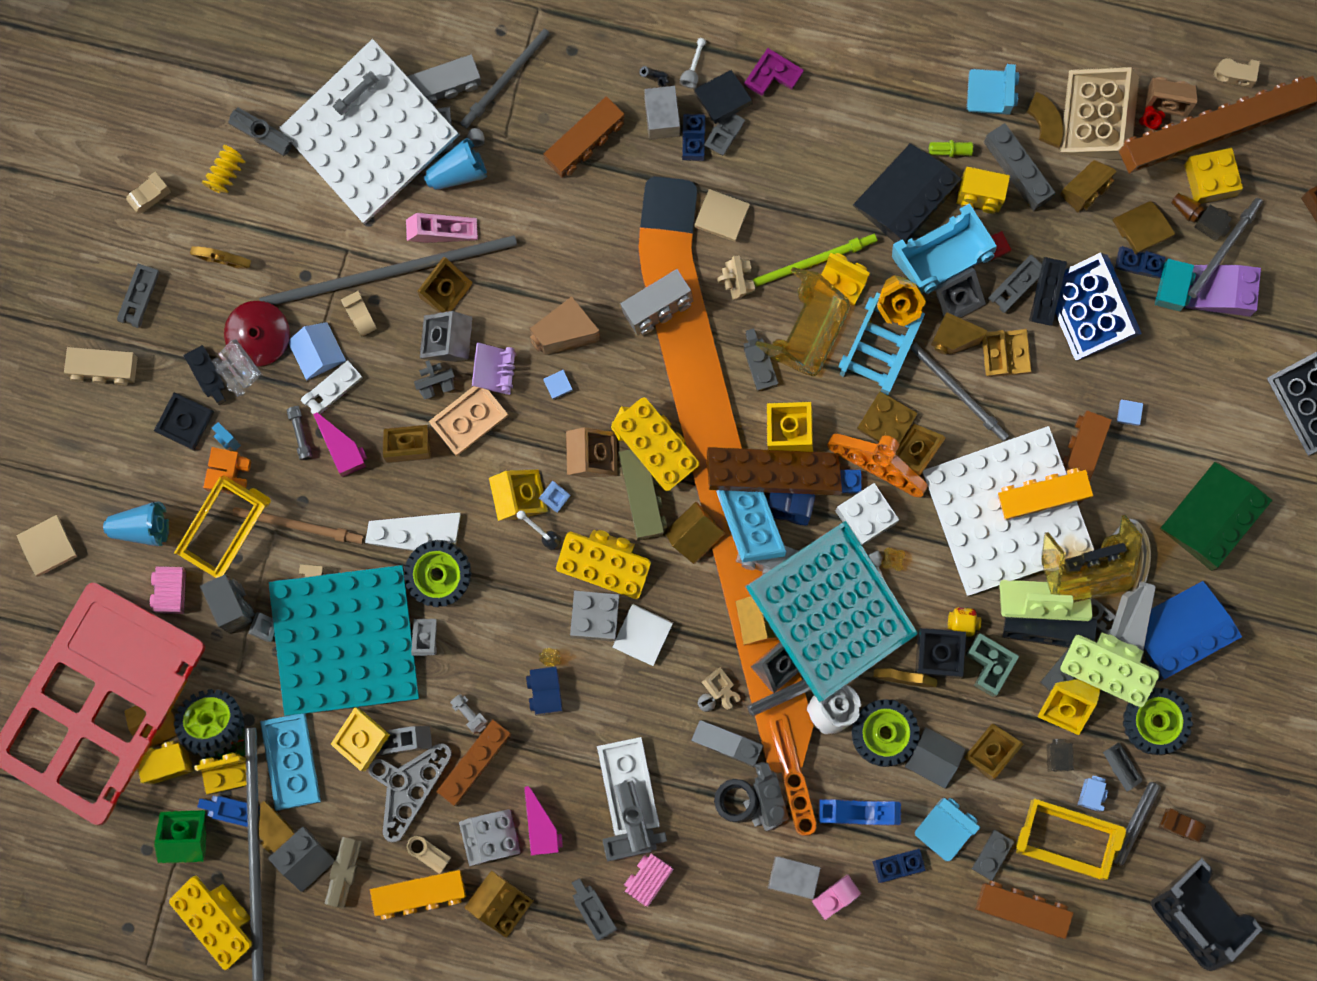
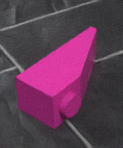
[313,412,367,477]
[525,786,563,856]

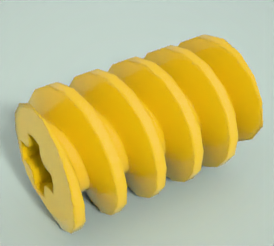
[202,145,246,193]

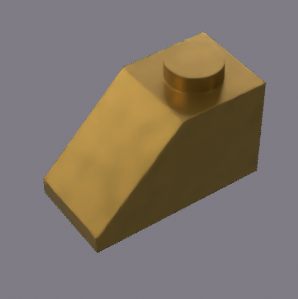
[259,801,296,853]

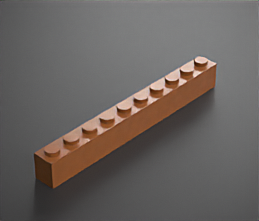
[1118,76,1317,174]

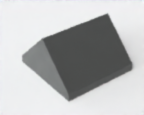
[751,642,799,693]
[905,727,965,789]

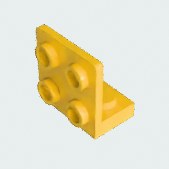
[816,253,870,306]
[195,753,246,795]

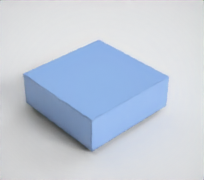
[543,370,573,400]
[1117,400,1143,426]
[539,481,571,513]

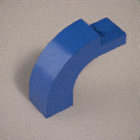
[819,800,901,825]

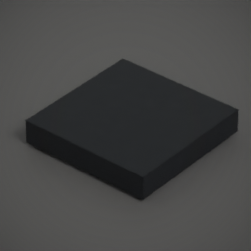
[694,70,753,124]
[154,392,214,451]

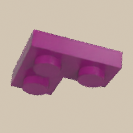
[744,48,804,96]

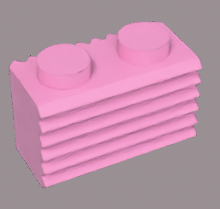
[150,567,186,614]
[624,854,674,907]

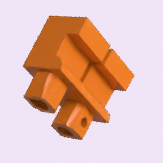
[203,447,252,495]

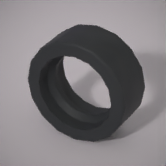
[714,779,759,823]

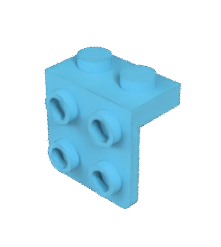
[967,64,1019,114]
[915,798,980,861]

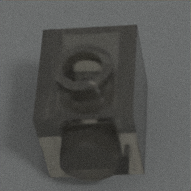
[1194,204,1232,241]
[1046,739,1074,772]

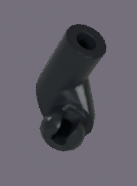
[639,66,669,87]

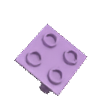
[472,343,517,395]

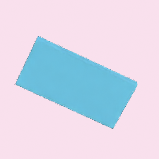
[716,490,786,563]
[260,713,321,811]

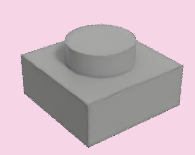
[248,613,274,642]

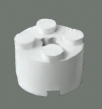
[807,685,861,734]

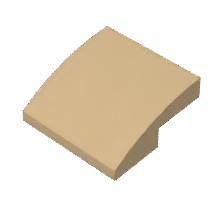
[694,189,750,242]
[16,515,77,577]

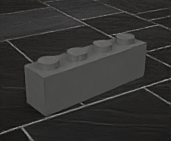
[984,123,1055,211]

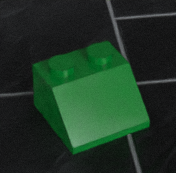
[154,810,206,863]

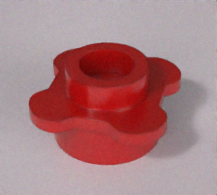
[1139,106,1165,130]

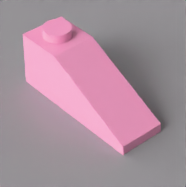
[406,213,477,243]

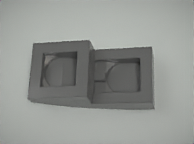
[704,114,745,156]

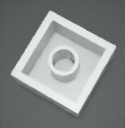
[835,483,899,546]

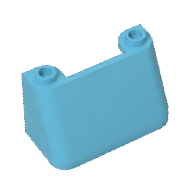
[892,203,997,294]

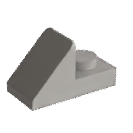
[411,619,437,655]

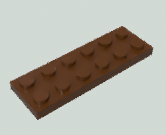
[707,447,842,495]

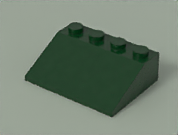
[1160,462,1272,571]

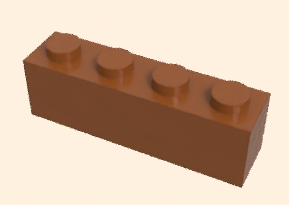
[543,96,625,178]
[1062,411,1112,505]
[436,719,511,806]
[975,881,1073,939]

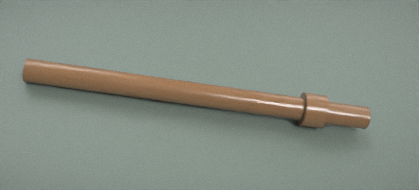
[232,507,364,544]

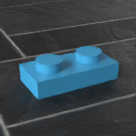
[212,422,241,451]

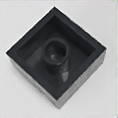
[915,628,966,679]

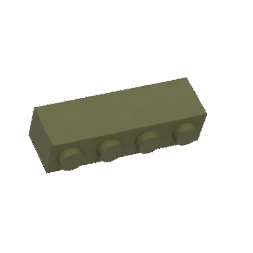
[619,449,667,541]

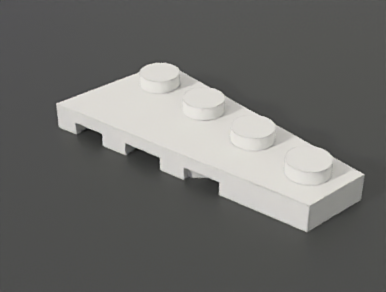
[365,513,461,551]

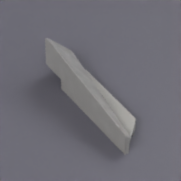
[1110,581,1156,663]

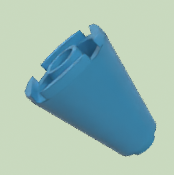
[424,138,487,190]
[103,501,169,546]

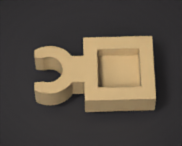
[702,667,741,710]

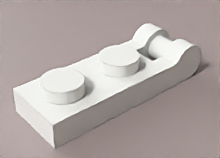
[301,360,362,414]

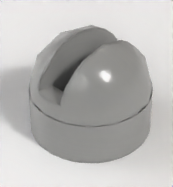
[467,128,484,147]
[698,694,716,712]

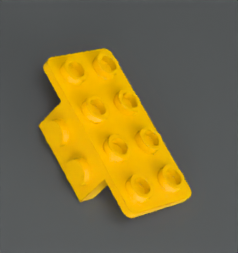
[611,397,699,491]
[556,530,651,599]
[169,876,252,970]

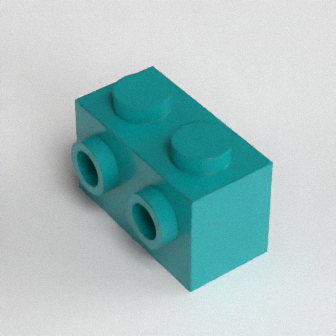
[1154,259,1196,311]

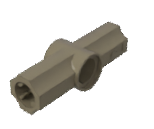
[325,837,362,909]

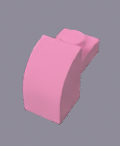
[812,874,861,920]

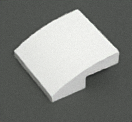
[613,604,673,666]

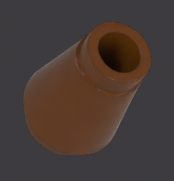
[1171,193,1205,223]

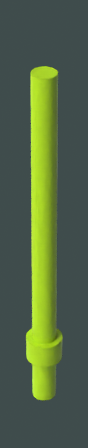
[752,234,877,287]

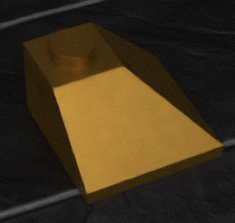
[931,312,987,354]

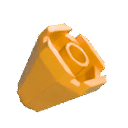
[877,275,926,326]

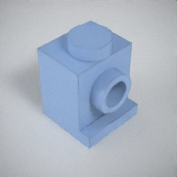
[1078,776,1108,812]

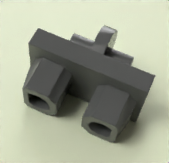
[414,360,454,399]

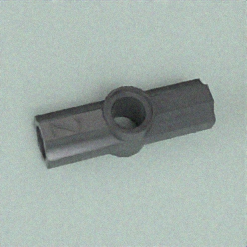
[228,107,294,157]
[614,780,651,852]

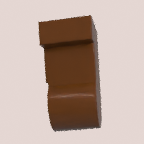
[1159,808,1206,843]

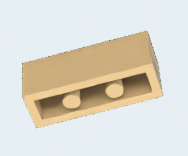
[64,347,138,386]

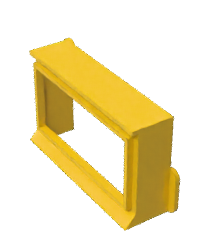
[174,475,271,578]
[1016,799,1126,881]

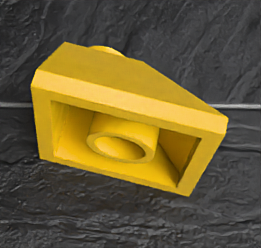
[1038,679,1100,735]

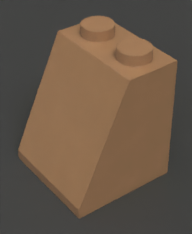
[530,296,600,355]

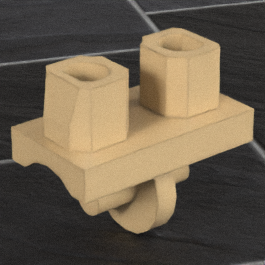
[717,256,755,300]

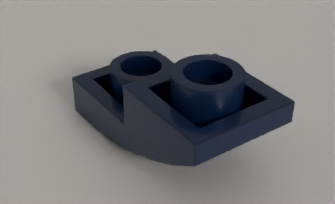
[682,114,705,161]
[1115,246,1166,278]
[872,848,926,883]

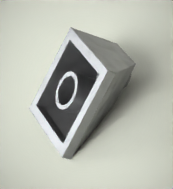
[935,267,986,318]

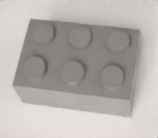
[620,269,693,336]

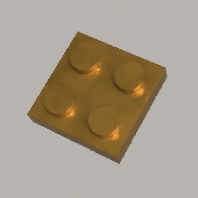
[857,391,918,444]

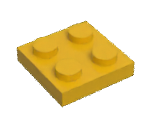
[331,708,390,771]

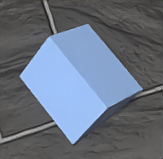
[289,322,346,380]

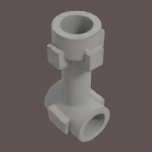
[450,694,488,735]

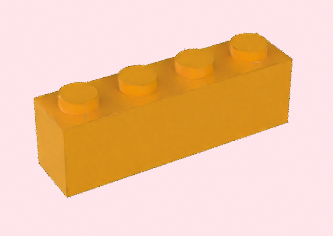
[998,468,1093,520]
[370,870,466,920]

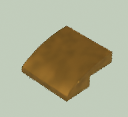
[1112,201,1175,255]
[982,329,1032,377]

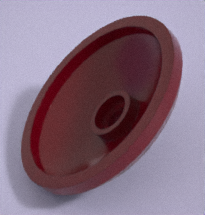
[224,301,290,367]

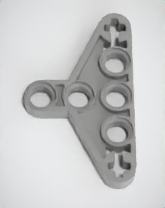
[369,744,452,842]

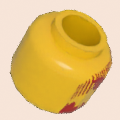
[948,607,981,637]

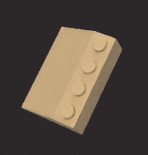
[1060,67,1139,159]

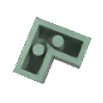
[965,633,1019,697]

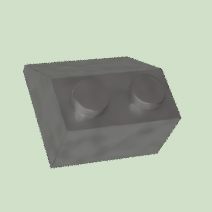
[420,311,472,362]

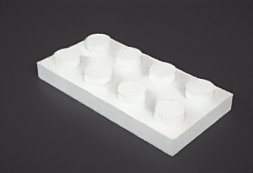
[597,737,659,836]

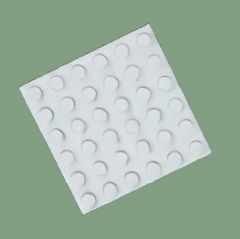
[279,39,460,224]
[923,426,1094,596]

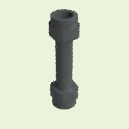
[333,71,380,116]
[286,406,313,460]

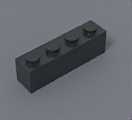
[1002,617,1097,648]

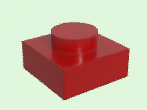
[990,231,1011,261]

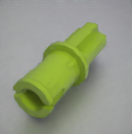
[929,140,973,157]

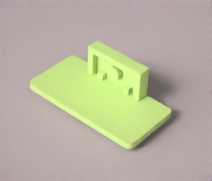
[999,580,1092,621]
[1060,632,1159,707]

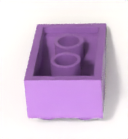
[1185,265,1261,316]

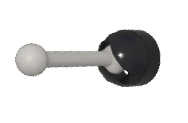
[517,511,561,550]

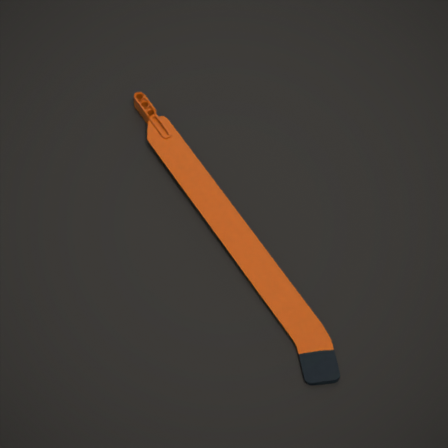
[639,176,816,836]

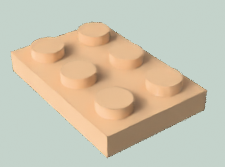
[429,386,508,457]

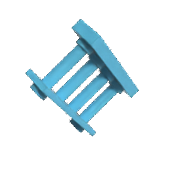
[838,292,925,395]

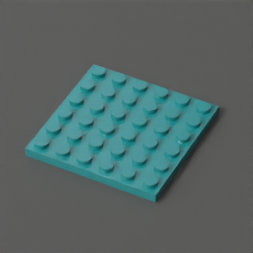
[745,521,918,702]
[269,565,419,716]

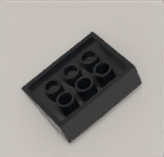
[853,143,961,243]
[1267,352,1317,456]

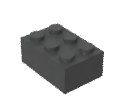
[200,574,255,634]

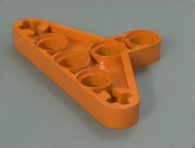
[827,434,928,498]

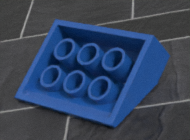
[1055,253,1142,361]
[1143,581,1242,681]

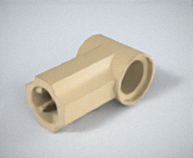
[407,836,451,874]

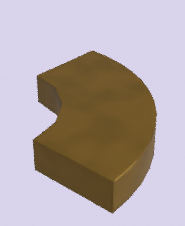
[1027,91,1063,148]
[190,246,251,269]
[873,668,937,688]

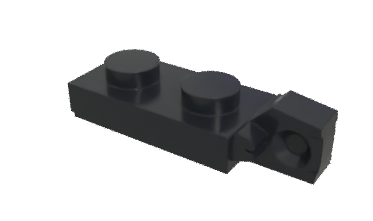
[183,345,226,405]
[1063,543,1127,574]

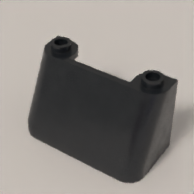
[1151,858,1262,971]

